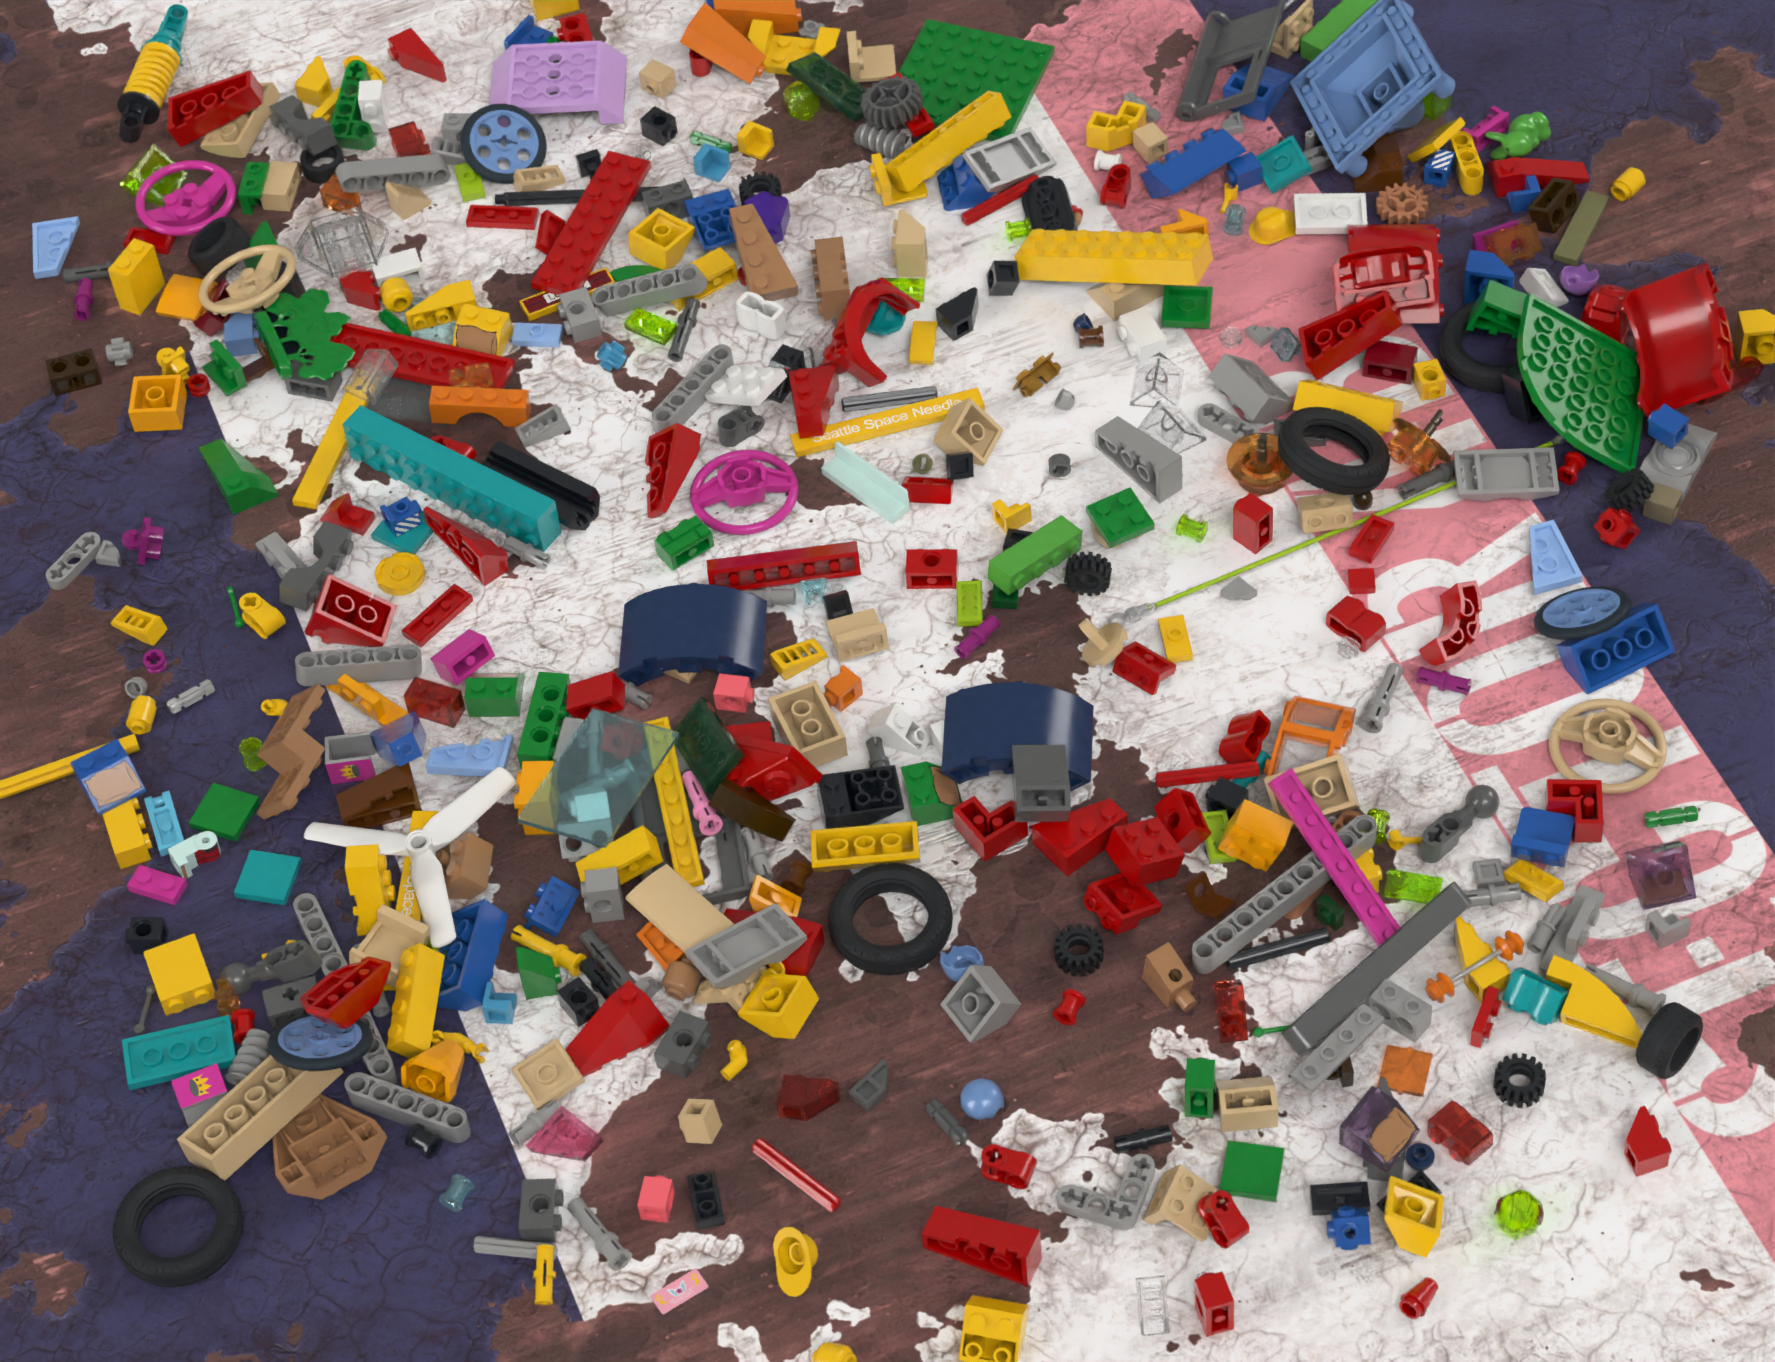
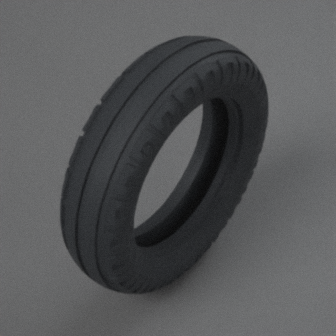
[1439,301,1518,393]
[1278,407,1390,495]
[828,863,953,975]
[113,1166,243,1288]

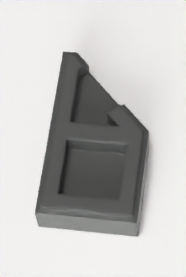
[848,1059,888,1112]

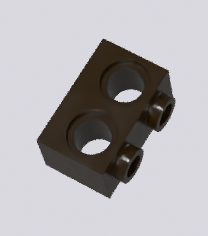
[1527,178,1580,234]
[45,348,102,396]

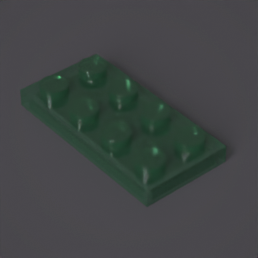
[786,52,866,122]
[672,696,744,794]

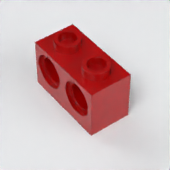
[557,13,593,42]

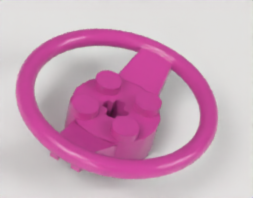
[135,160,236,236]
[690,450,798,535]

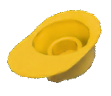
[1249,207,1296,245]
[773,1227,818,1297]

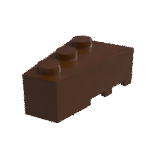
[336,763,422,829]

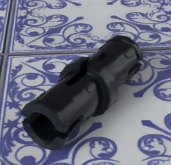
[579,957,618,1000]
[1113,1124,1173,1155]

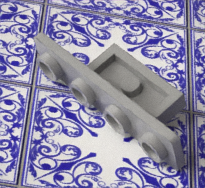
[256,532,307,580]
[1539,885,1605,973]
[1291,1004,1384,1092]

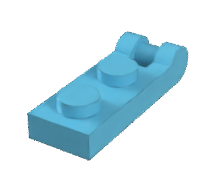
[144,790,184,857]

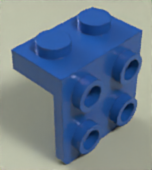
[1511,807,1574,867]

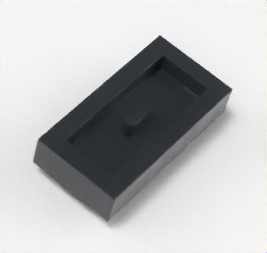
[1310,1181,1370,1216]

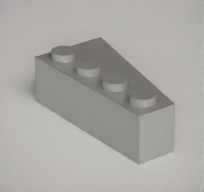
[1095,416,1183,504]

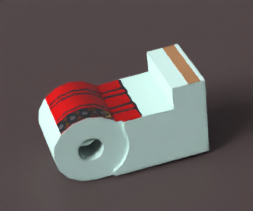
[167,831,221,879]

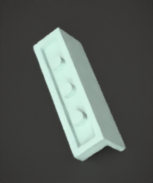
[821,442,910,524]

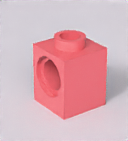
[713,673,755,713]
[637,1175,675,1223]

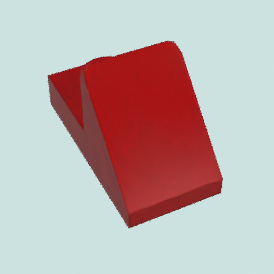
[320,493,375,536]

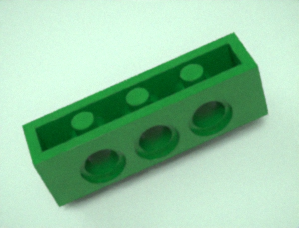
[517,672,571,769]

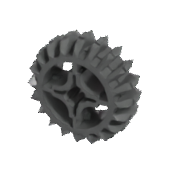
[861,75,923,129]

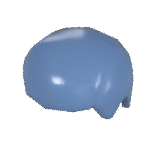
[940,945,984,982]
[960,1078,1004,1120]

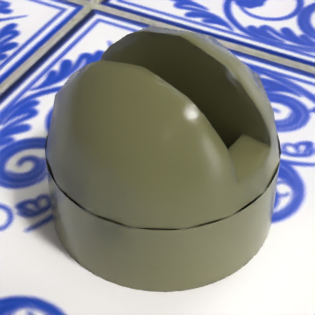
[912,453,933,474]

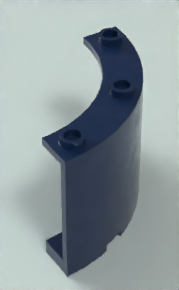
[618,583,767,687]
[941,681,1094,791]

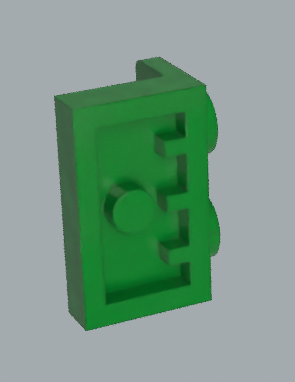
[238,162,270,215]
[202,339,247,396]

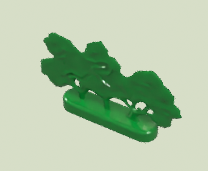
[254,288,356,381]

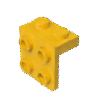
[868,153,928,206]

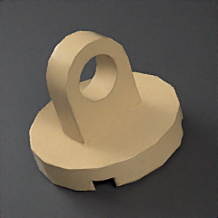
[1078,618,1128,668]

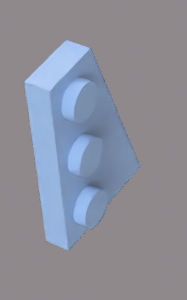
[32,216,80,279]
[1529,520,1583,595]

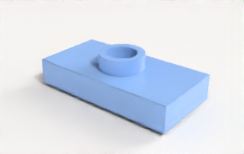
[512,323,563,348]

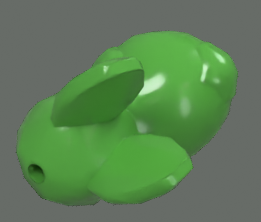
[1485,111,1551,160]

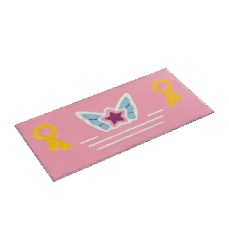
[650,1268,709,1315]

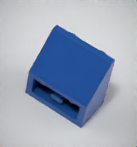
[937,149,996,211]

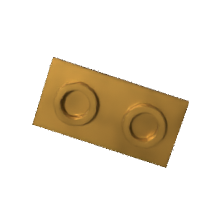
[1013,352,1061,397]

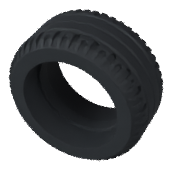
[188,217,250,276]
[1636,1002,1703,1079]

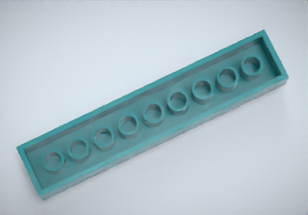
[342,405,562,552]

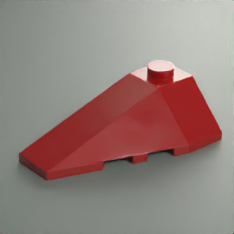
[1485,157,1590,198]
[645,423,701,519]
[423,506,509,586]
[723,908,825,978]
[565,980,670,1077]

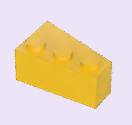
[345,844,396,936]

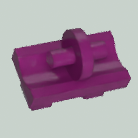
[122,517,164,565]

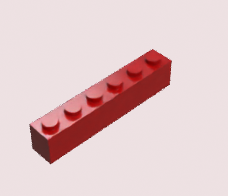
[707,541,861,590]

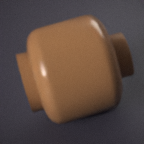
[662,958,702,1001]

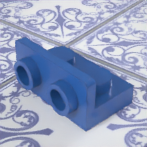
[504,15,554,51]
[524,876,580,937]

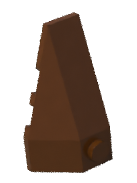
[1352,132,1403,193]

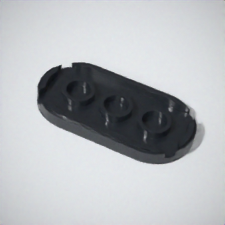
[1022,176,1078,232]

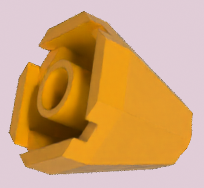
[401,1039,465,1103]

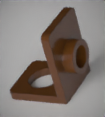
[242,337,275,382]
[1184,872,1236,919]

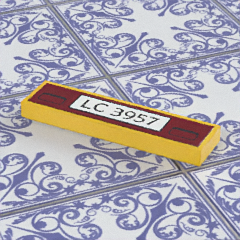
[519,268,615,322]

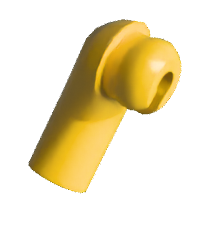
[261,699,288,716]
[721,1040,748,1081]

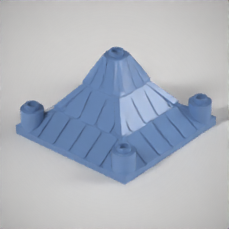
[1290,0,1455,178]

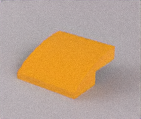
[156,274,218,322]

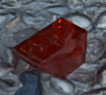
[1213,979,1248,1043]
[777,1074,841,1121]

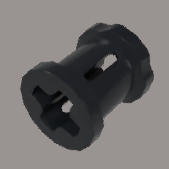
[405,1123,443,1159]

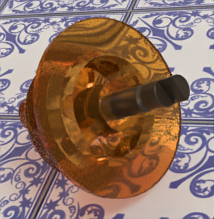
[1387,409,1451,476]
[1227,433,1293,497]

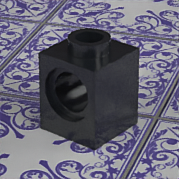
[640,106,678,147]
[986,260,1020,296]
[1205,777,1248,820]
[125,917,169,954]
[557,977,600,1027]

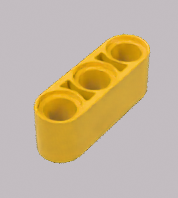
[1450,131,1484,195]

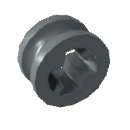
[1048,453,1071,477]

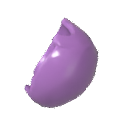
[1559,264,1599,296]

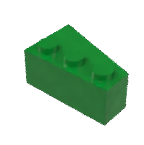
[1466,280,1558,339]

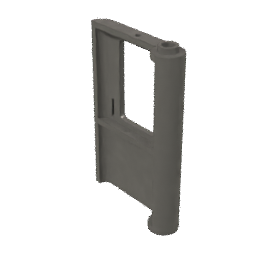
[1176,0,1286,122]
[627,762,751,905]

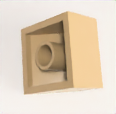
[933,398,1004,466]

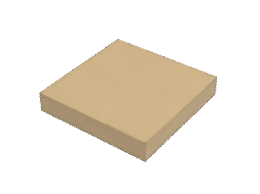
[511,1038,585,1110]

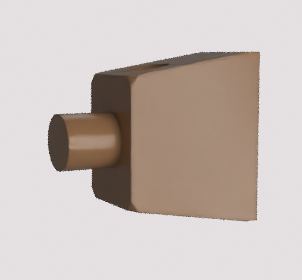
[1142,942,1197,1012]

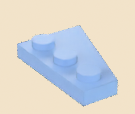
[426,734,514,777]

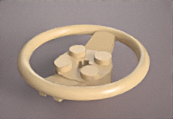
[198,244,296,316]
[1549,699,1667,794]

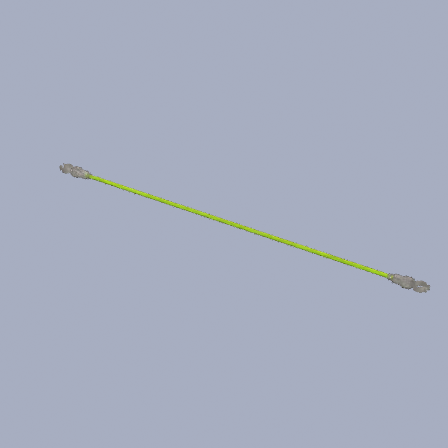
[1107,434,1569,627]

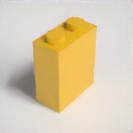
[108,238,165,315]
[143,933,217,1016]

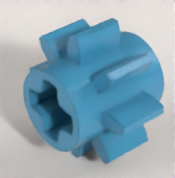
[597,340,627,372]

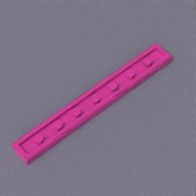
[1268,768,1400,947]

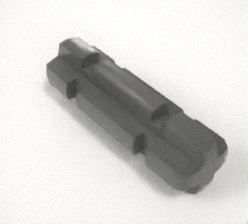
[926,1099,968,1146]

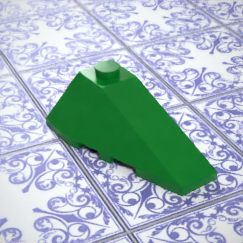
[198,438,279,515]

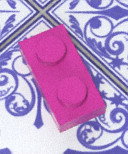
[127,865,188,906]

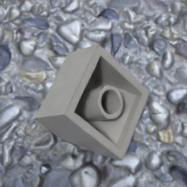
[940,965,1022,1043]

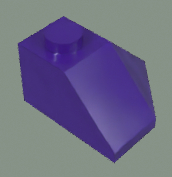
[744,191,790,245]

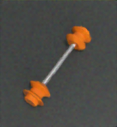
[1425,930,1524,1003]

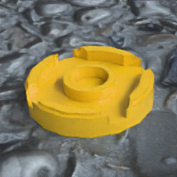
[375,552,426,596]

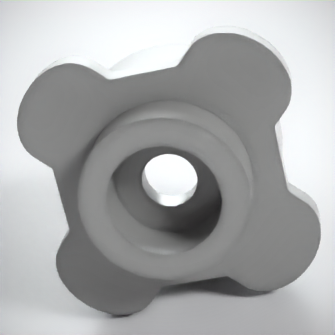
[799,20,825,39]

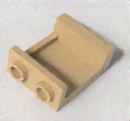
[349,904,430,988]

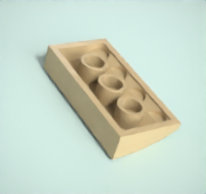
[200,82,281,158]
[625,864,735,952]

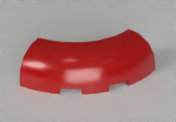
[1419,580,1482,666]

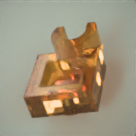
[214,979,240,1018]

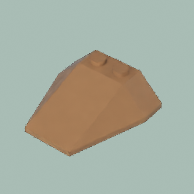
[272,1094,387,1200]

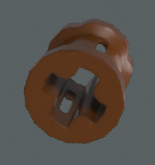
[1078,325,1104,349]
[781,860,813,895]

